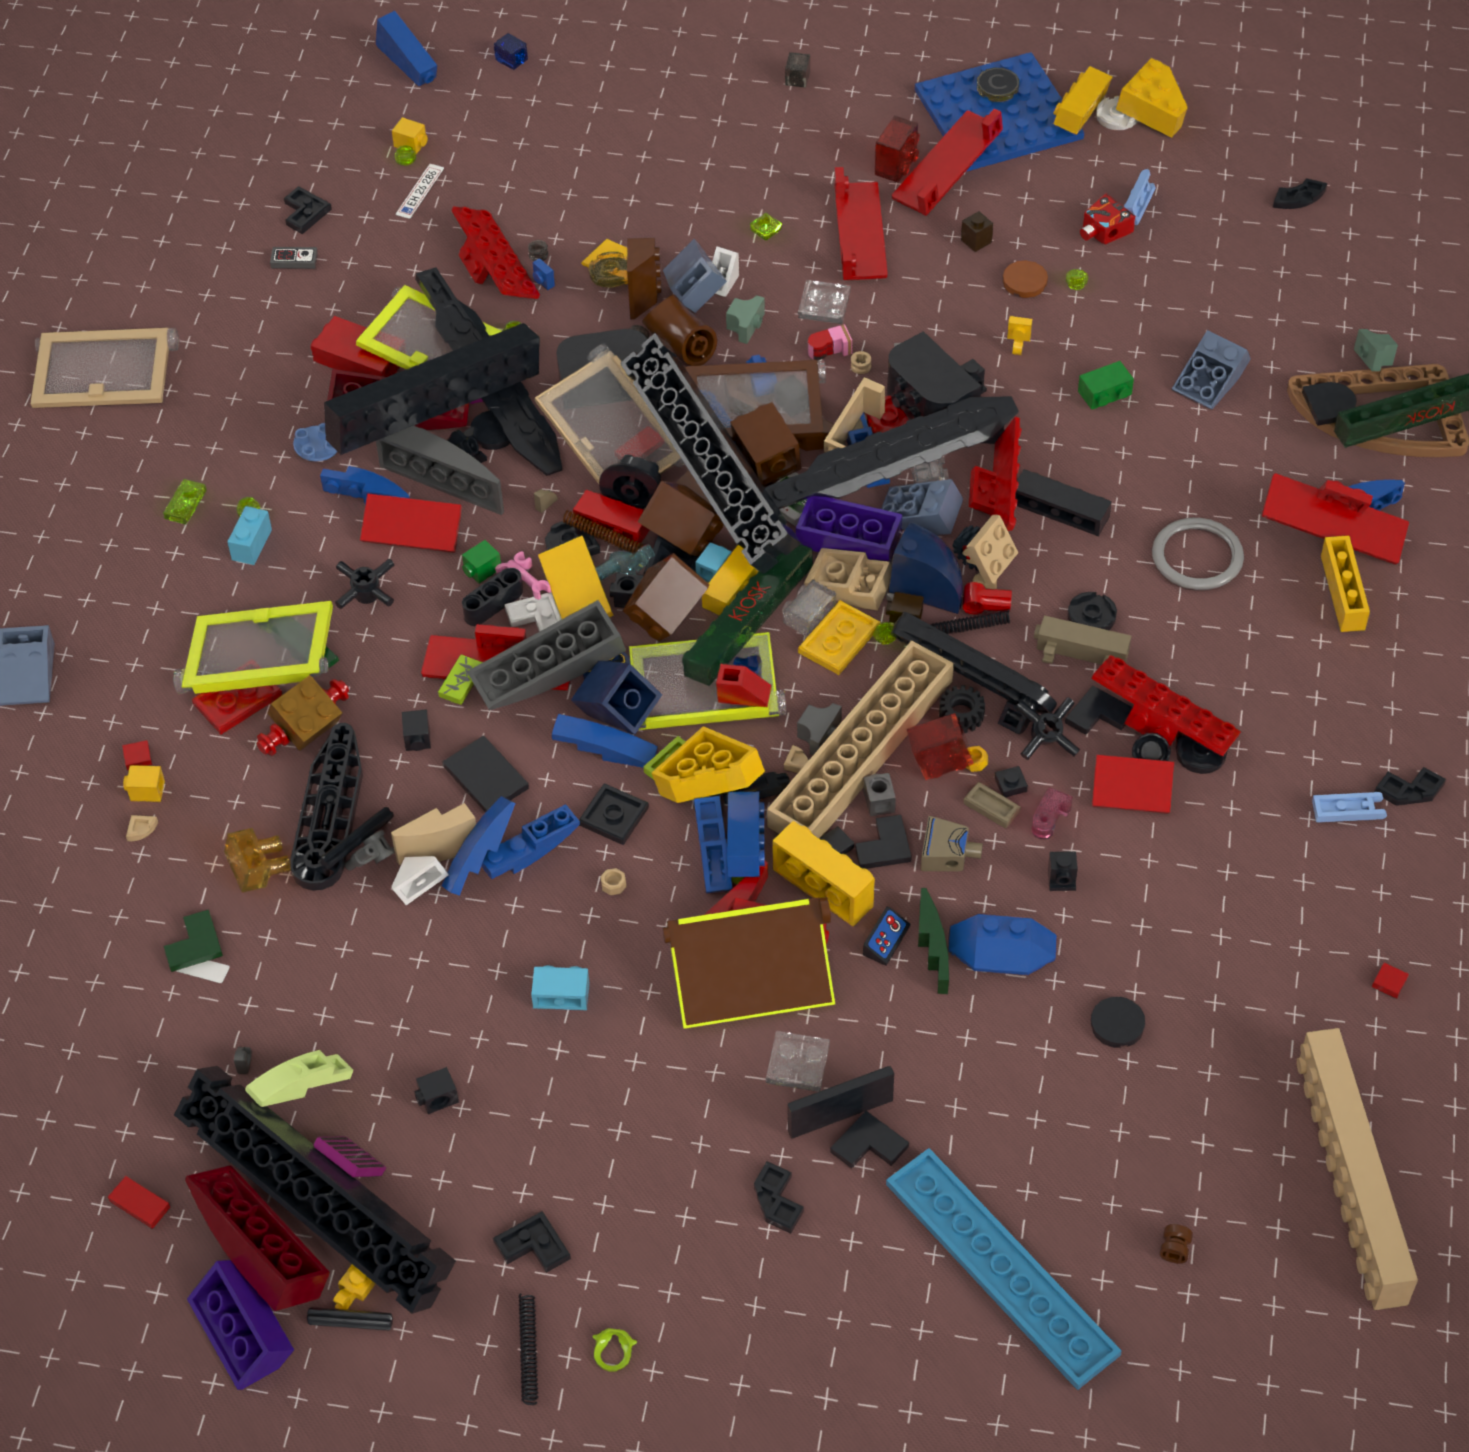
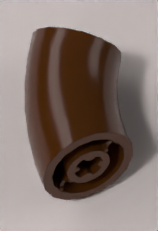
[642,294,717,366]

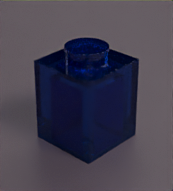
[494,33,528,70]

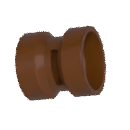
[1159,1224,1193,1264]

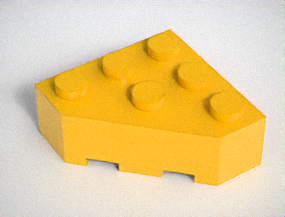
[1116,58,1188,138]
[652,726,765,803]

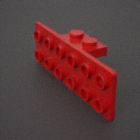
[451,206,540,299]
[968,416,1022,532]
[1261,473,1409,565]
[421,624,570,691]
[1092,655,1241,756]

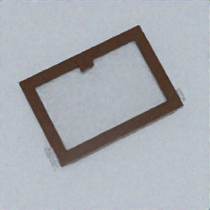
[685,360,826,441]

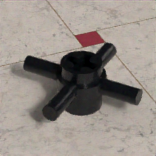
[335,559,395,609]
[1015,697,1080,760]

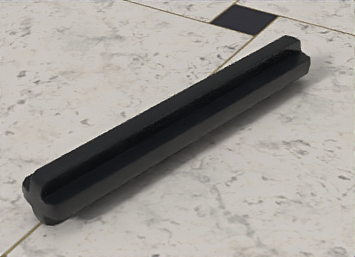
[319,807,394,869]

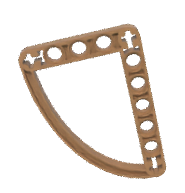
[1287,364,1469,457]

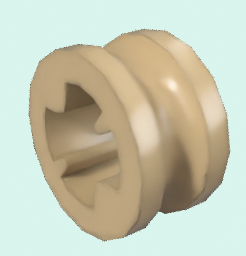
[851,351,871,374]

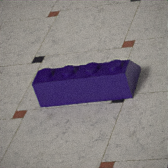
[187,1260,294,1390]

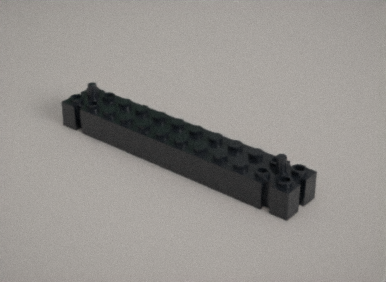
[620,333,801,574]
[174,1066,456,1314]

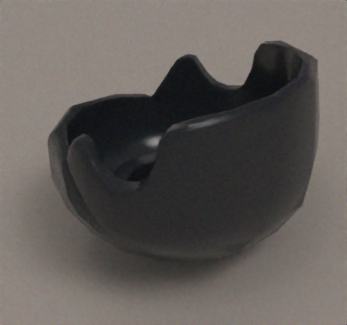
[1132,733,1171,761]

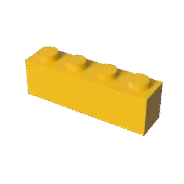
[1053,66,1113,135]
[1321,536,1370,632]
[702,545,777,619]

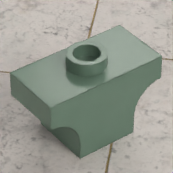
[726,295,765,344]
[1354,329,1398,371]

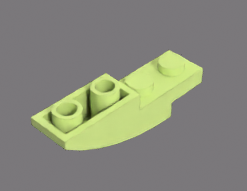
[245,1050,353,1107]

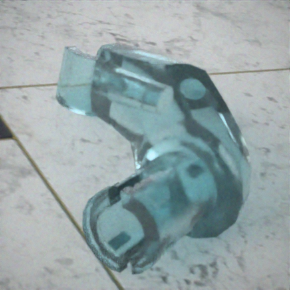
[596,544,655,582]

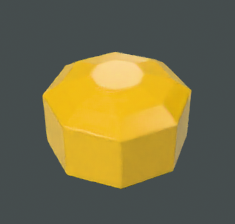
[963,746,988,772]

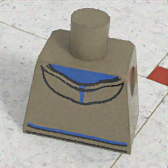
[921,816,983,871]

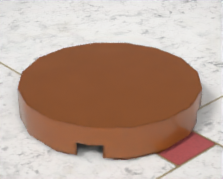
[1003,260,1048,298]

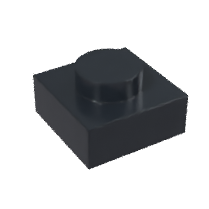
[994,766,1028,797]

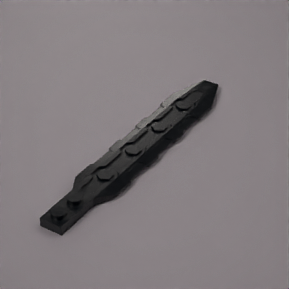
[415,267,562,476]
[764,396,1019,509]

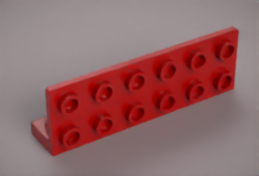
[892,109,1003,216]
[834,167,888,280]

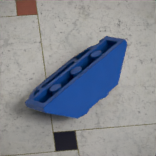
[948,914,1057,975]

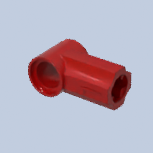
[963,582,1012,615]

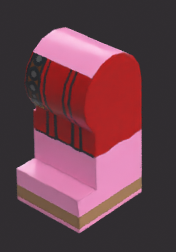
[808,324,852,360]

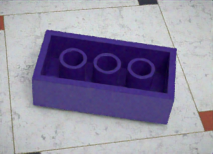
[796,496,902,563]

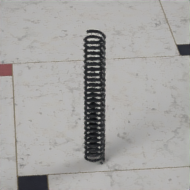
[931,609,1010,635]
[518,1293,539,1405]

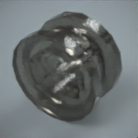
[528,240,549,261]

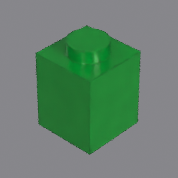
[462,540,501,584]

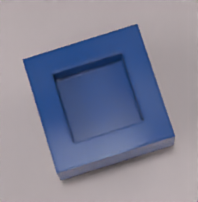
[533,258,555,290]

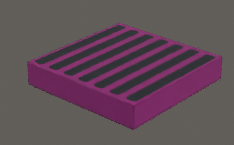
[313,1136,387,1177]

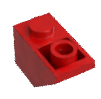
[716,664,772,708]

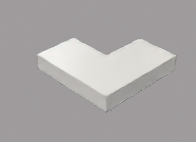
[505,592,562,632]

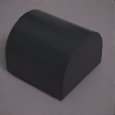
[997,700,1030,735]

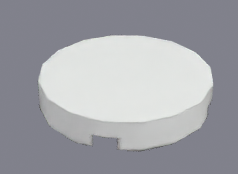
[1096,96,1137,130]

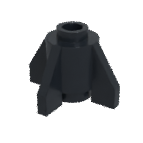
[447,426,488,463]

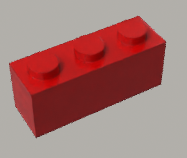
[573,490,650,547]

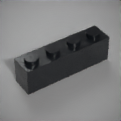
[1015,469,1112,537]

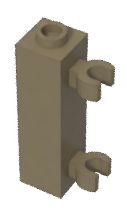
[1034,615,1132,665]

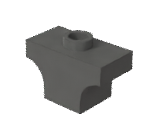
[797,703,842,755]

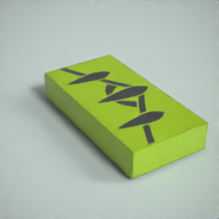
[438,655,483,705]

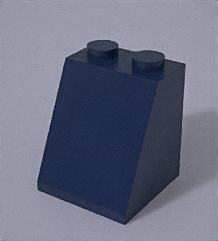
[571,660,663,735]

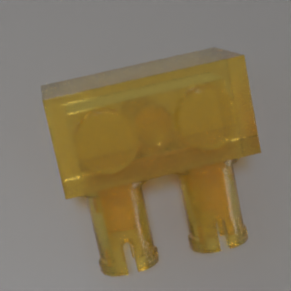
[224,828,291,893]

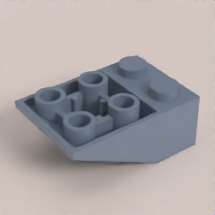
[663,239,727,313]
[1172,330,1251,410]
[881,479,963,535]
[0,625,55,706]

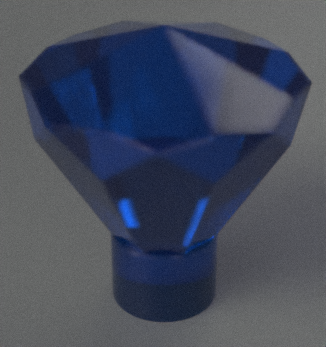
[733,654,762,675]

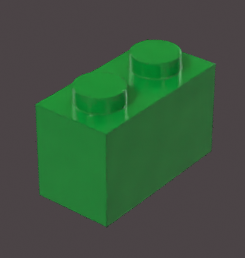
[1078,361,1134,410]

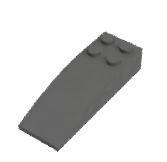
[376,426,504,515]
[467,600,626,710]

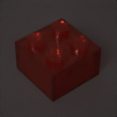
[875,115,920,183]
[907,713,974,780]

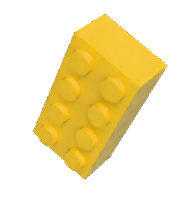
[773,821,875,927]

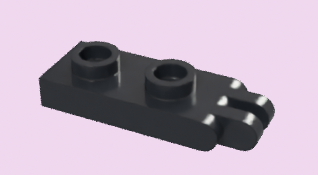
[722,772,791,805]

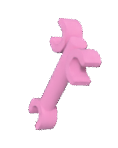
[495,551,551,600]

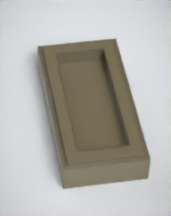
[963,782,1021,829]

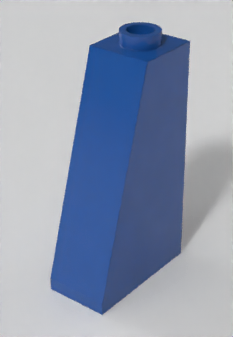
[376,11,437,86]

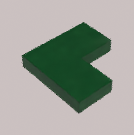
[164,909,223,972]

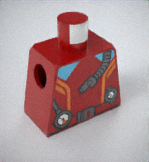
[1080,193,1136,244]

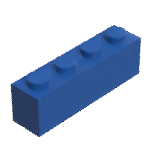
[727,792,765,877]

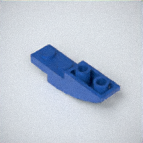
[320,466,410,506]
[1348,480,1405,511]
[481,804,580,879]

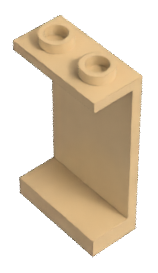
[824,377,885,453]

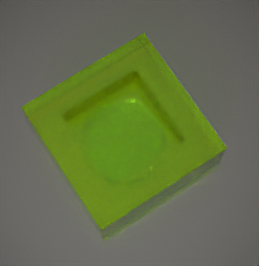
[750,213,782,241]

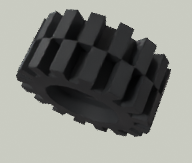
[939,685,985,733]

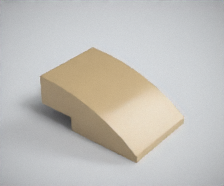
[804,548,892,611]
[391,803,476,865]

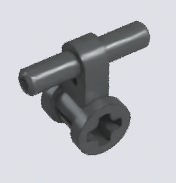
[345,829,395,871]

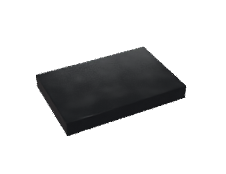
[442,736,529,813]

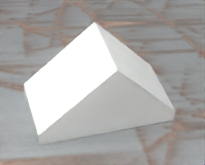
[712,247,739,297]
[392,856,449,905]

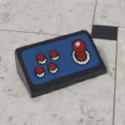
[863,906,911,966]

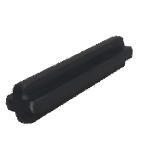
[307,1307,393,1330]

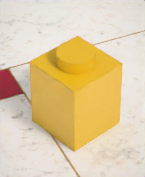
[392,117,428,154]
[123,766,165,802]

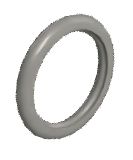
[1152,517,1244,590]

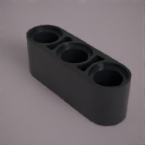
[462,568,523,626]

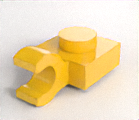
[1007,316,1033,355]
[333,1264,375,1310]

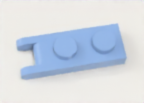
[1124,169,1156,225]
[1312,792,1387,822]

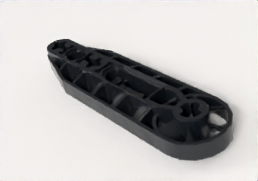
[890,612,1057,714]
[290,723,363,891]

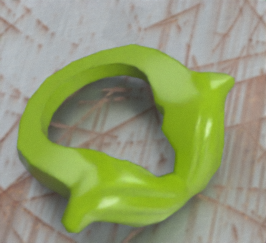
[593,1328,637,1372]

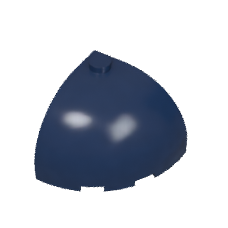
[889,522,963,614]

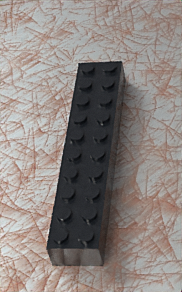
[324,323,540,455]

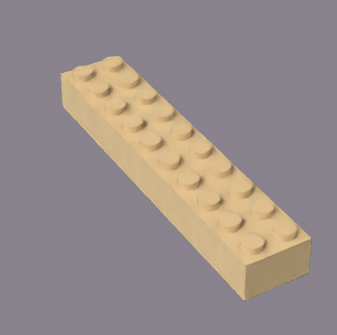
[767,641,954,838]
[1297,1028,1418,1310]

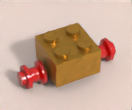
[256,675,349,756]

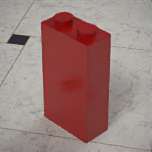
[311,316,407,377]

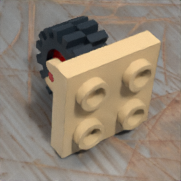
[952,515,1018,584]

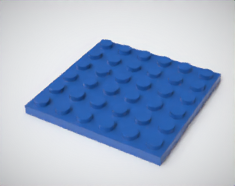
[915,52,1084,172]

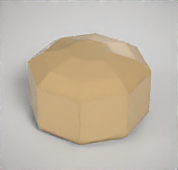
[601,868,626,895]

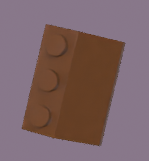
[627,238,662,320]

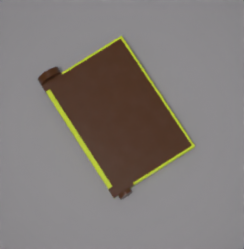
[662,896,835,1029]

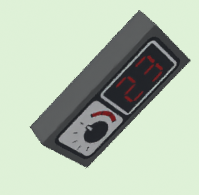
[270,247,318,269]

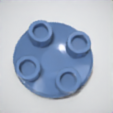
[293,423,337,461]

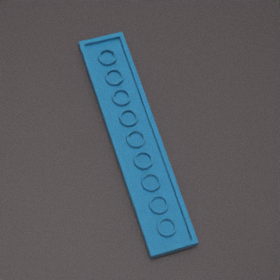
[886,1148,1122,1390]

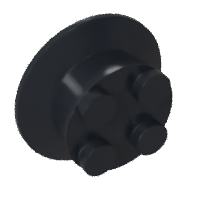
[599,454,661,510]

